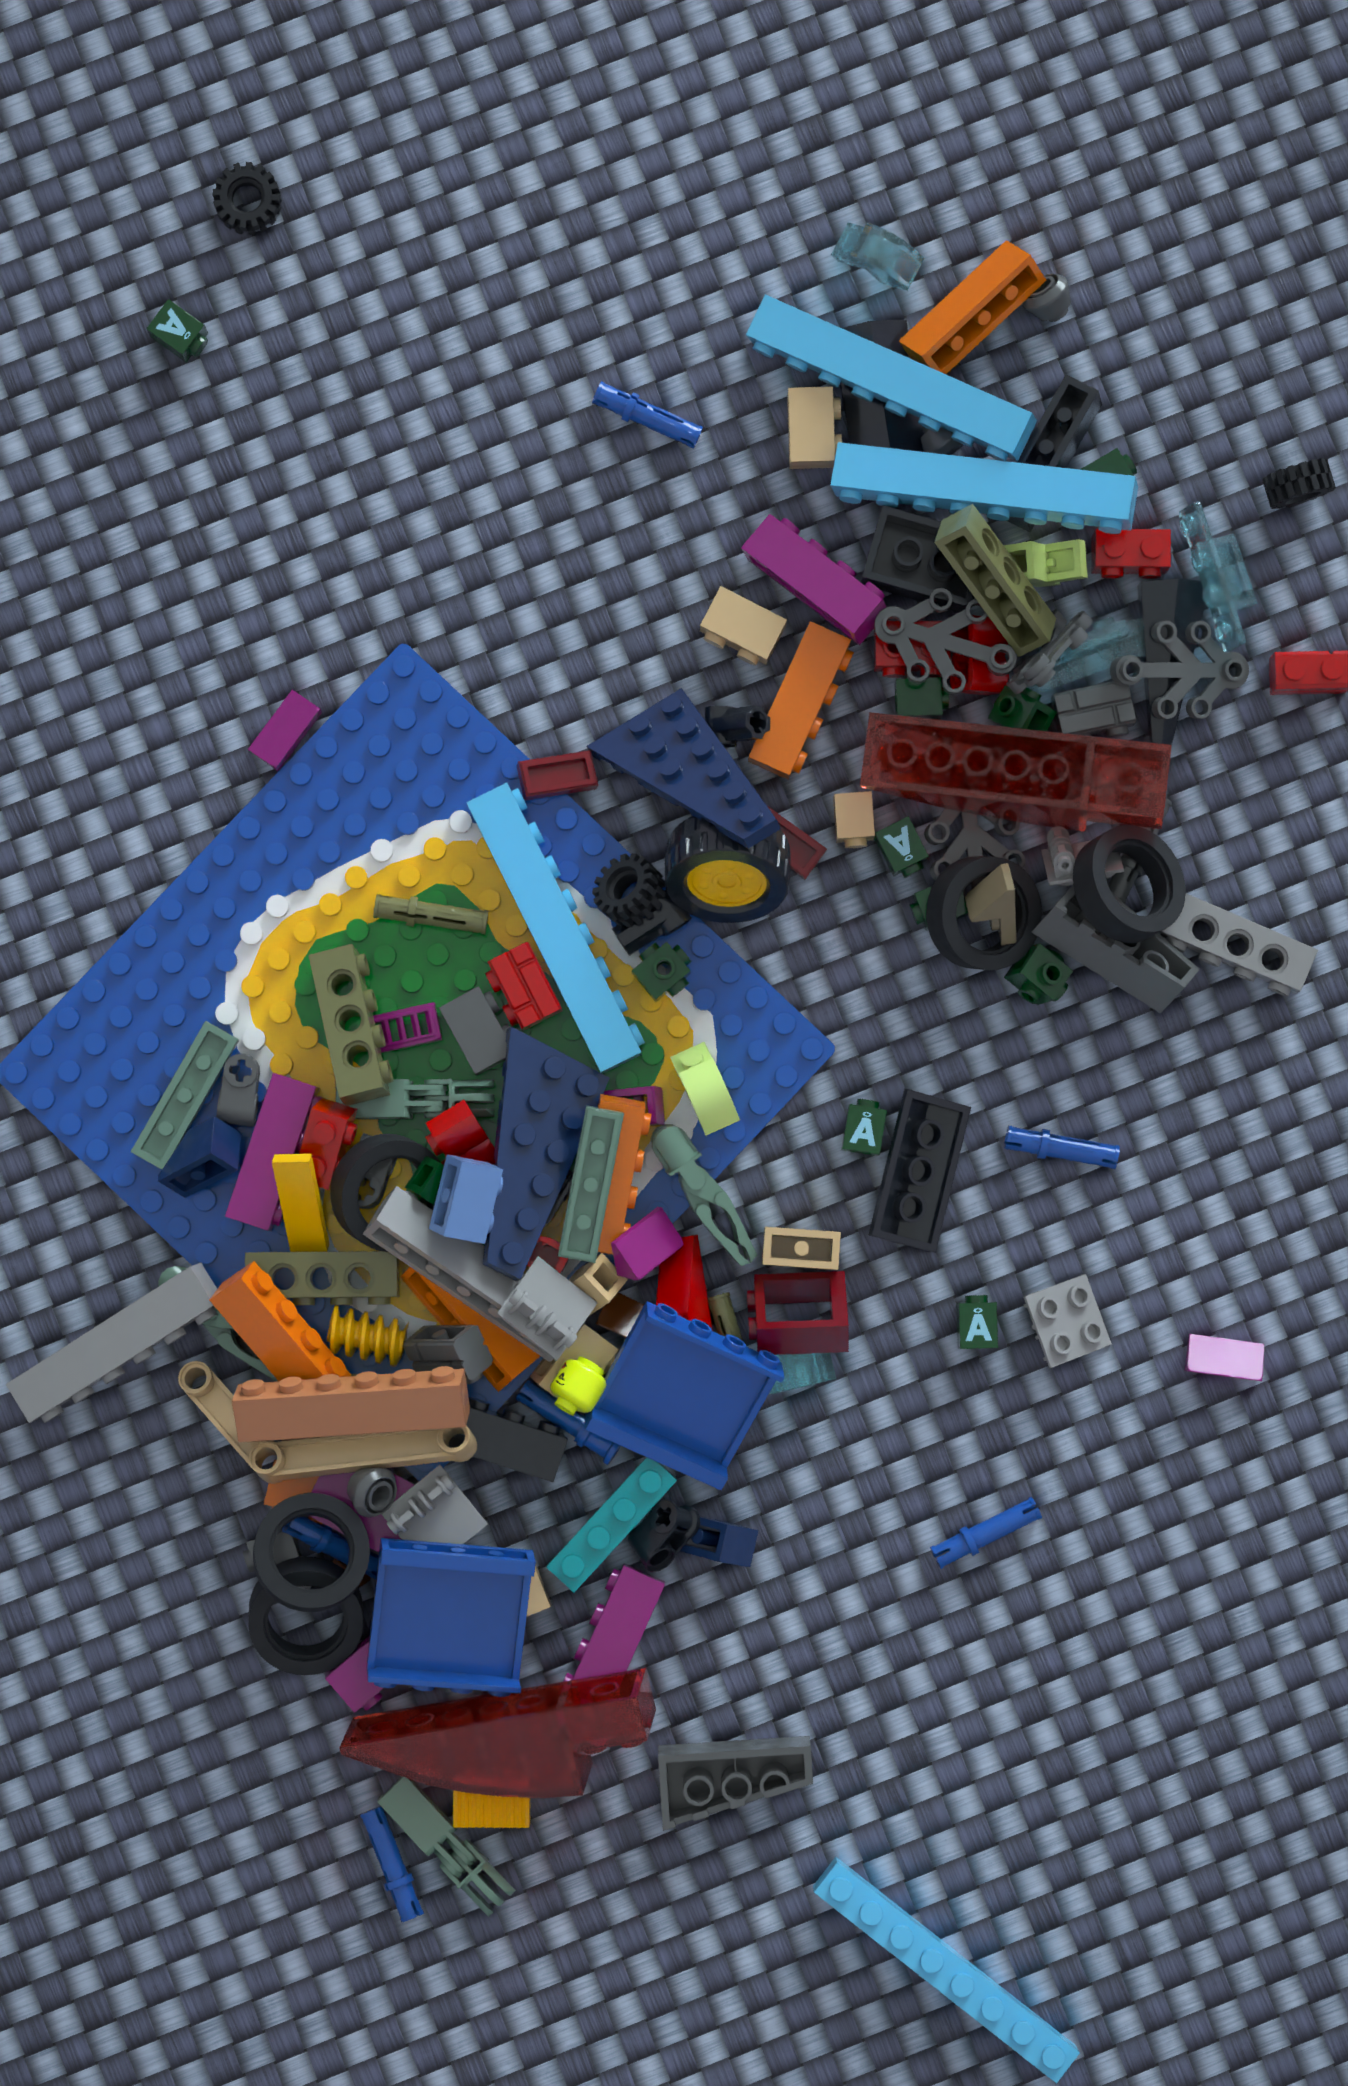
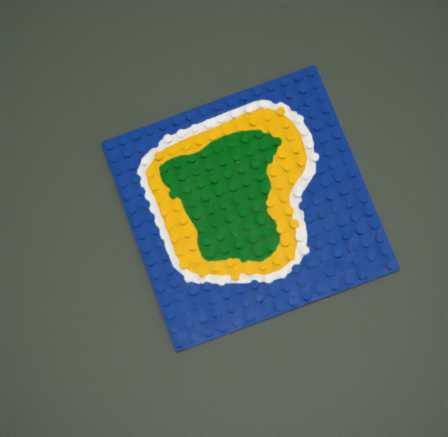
[0,644,835,1481]

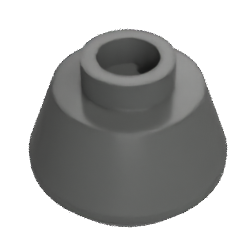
[1022,273,1071,322]
[920,426,963,455]
[347,1468,397,1518]

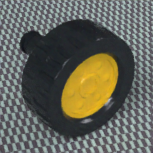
[665,816,791,923]

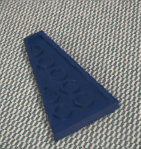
[586,688,781,849]
[483,1027,610,1281]

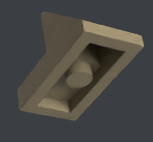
[965,863,1016,945]

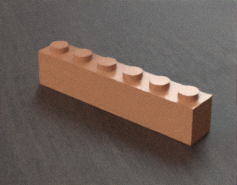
[232,1366,470,1443]

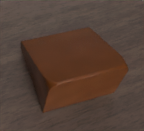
[595,1292,644,1338]

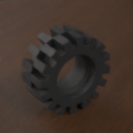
[212,162,282,235]
[1262,458,1336,509]
[592,853,666,927]

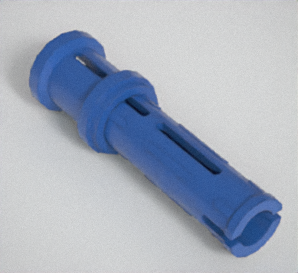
[516,1379,621,1465]

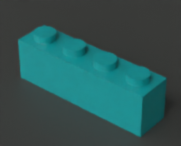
[546,1457,677,1593]

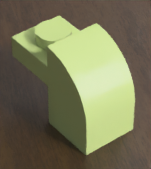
[1004,539,1088,587]
[670,1042,740,1136]

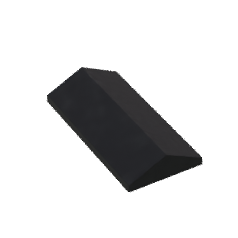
[841,320,924,452]
[868,1089,971,1253]

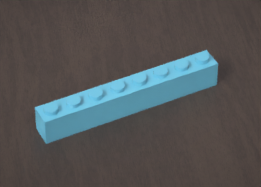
[746,294,1037,462]
[830,442,1138,534]
[466,783,645,1074]
[813,1857,1080,2084]

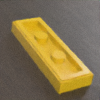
[272,1154,330,1252]

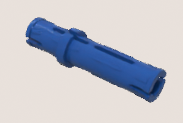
[592,381,703,449]
[1004,1125,1120,1169]
[930,1497,1042,1569]
[282,1516,379,1580]
[360,1806,424,1923]

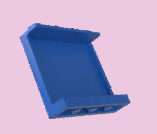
[585,1301,784,1490]
[366,1538,536,1697]

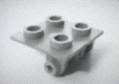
[1041,826,1124,886]
[496,1256,597,1361]
[1023,1274,1112,1368]
[382,1465,488,1544]

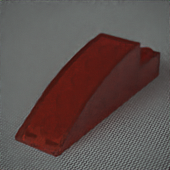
[860,712,1172,832]
[339,1668,656,1798]

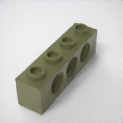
[934,504,1056,657]
[308,944,393,1106]
[245,1251,400,1305]

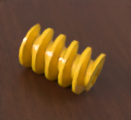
[327,1305,409,1367]

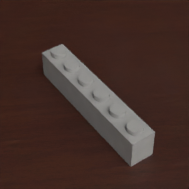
[363,1186,553,1362]
[6,1263,218,1423]

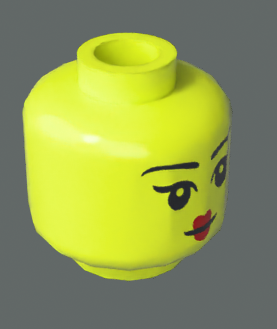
[550,1356,606,1416]

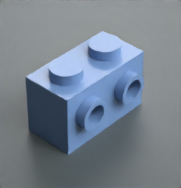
[429,1154,503,1244]

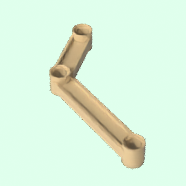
[178,1361,477,1484]

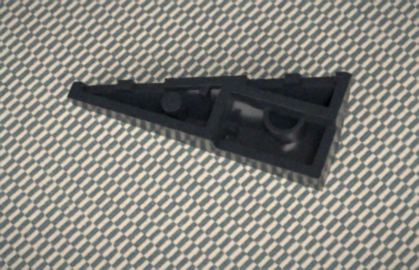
[1137,578,1209,773]

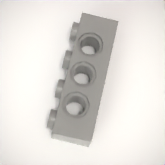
[1159,893,1318,997]

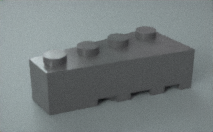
[1032,885,1200,1013]
[658,1736,813,1831]

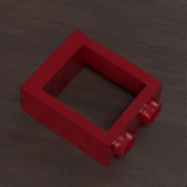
[747,1271,849,1355]

